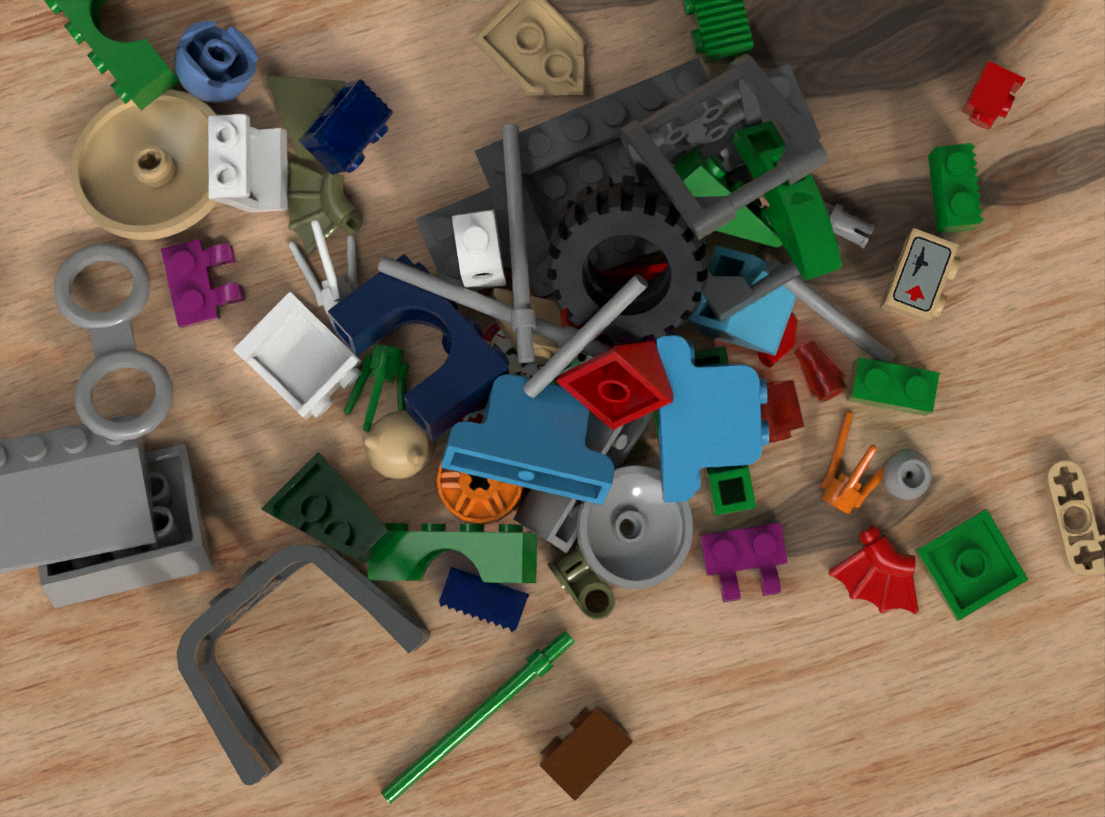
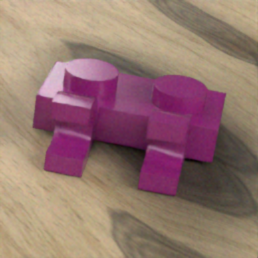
[161,239,245,328]
[700,523,788,603]

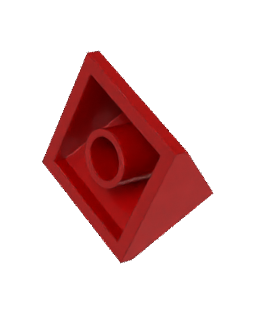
[556,341,674,430]

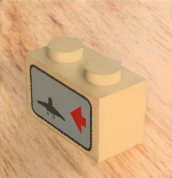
[880,228,961,325]

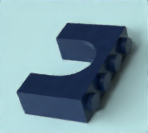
[327,254,510,441]

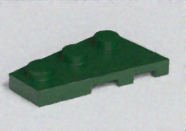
[261,452,395,564]

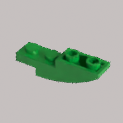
[732,120,842,281]

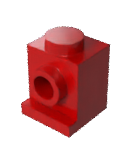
[962,61,1026,129]

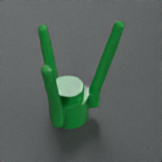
[344,344,409,432]

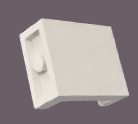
[208,114,288,213]
[233,292,363,420]

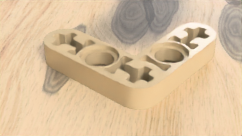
[1044,460,1105,576]

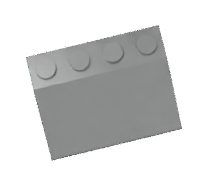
[0,414,156,574]
[38,443,214,608]

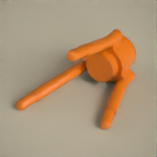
[820,411,898,515]

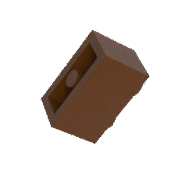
[540,705,633,801]

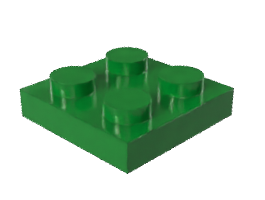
[914,509,1029,621]

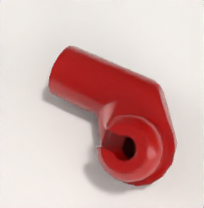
[757,312,798,368]

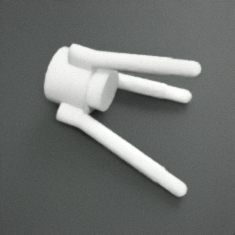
[289,219,359,315]

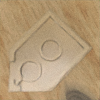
[472,0,585,96]

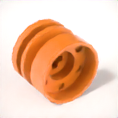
[436,460,523,525]

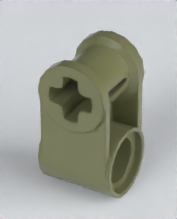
[547,543,615,620]

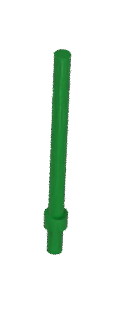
[380,630,575,804]

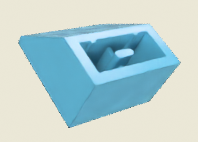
[688,245,802,356]

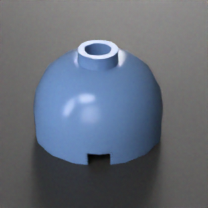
[174,20,258,103]

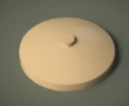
[70,89,217,240]

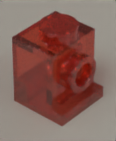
[760,379,805,443]

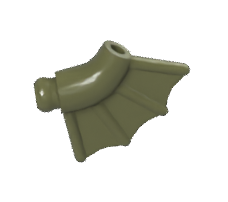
[287,161,363,255]

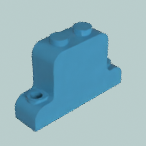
[654,333,769,503]
[440,374,614,505]

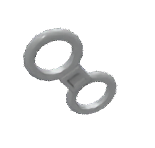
[54,243,173,441]

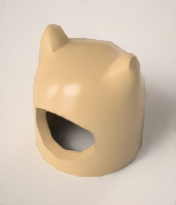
[363,410,436,480]

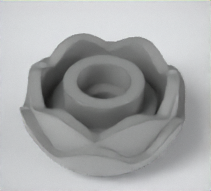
[883,449,932,500]

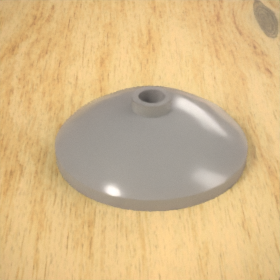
[577,465,693,589]

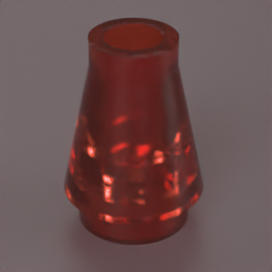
[794,340,848,403]

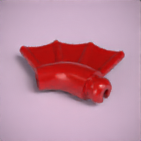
[828,525,919,614]

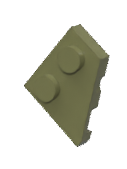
[267,75,346,163]

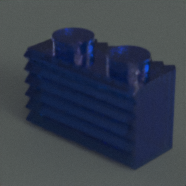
[299,79,393,175]
[439,567,529,632]

